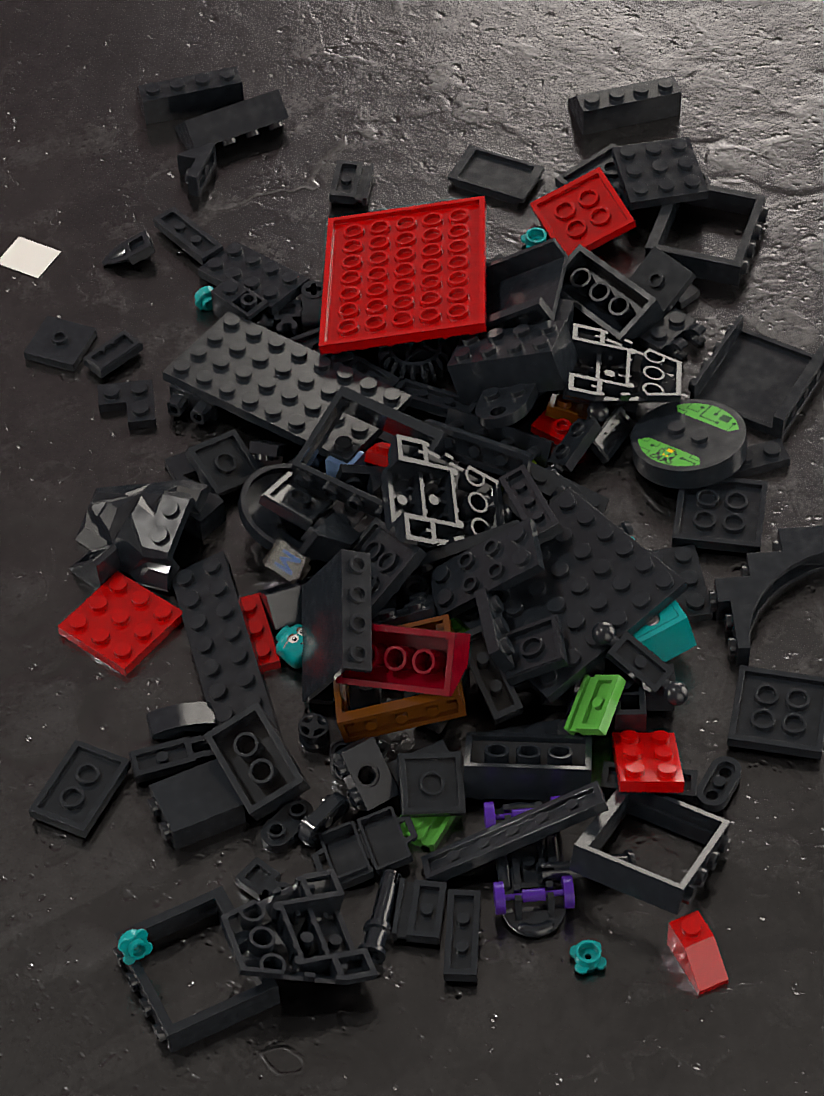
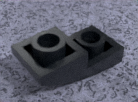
[146,702,217,740]

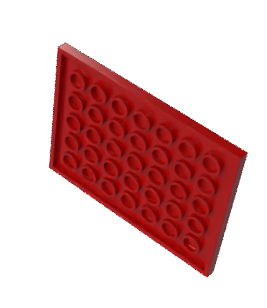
[318,196,486,354]

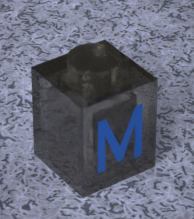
[263,536,311,584]

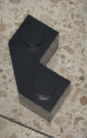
[613,663,675,732]

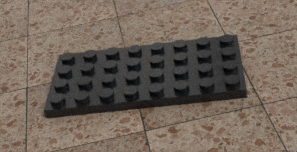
[162,311,411,464]

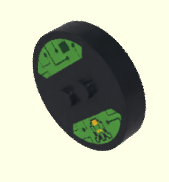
[631,399,748,489]

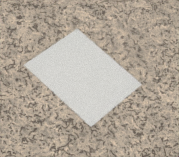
[0,237,61,278]

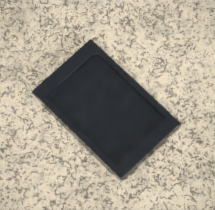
[447,145,545,205]

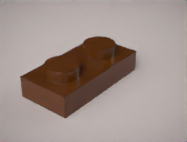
[545,394,589,424]

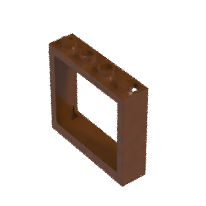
[333,614,467,743]

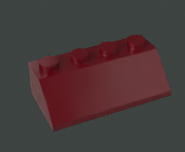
[336,623,471,696]

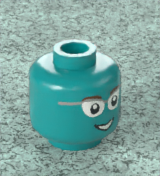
[275,624,303,669]

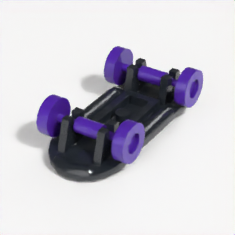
[483,796,575,938]

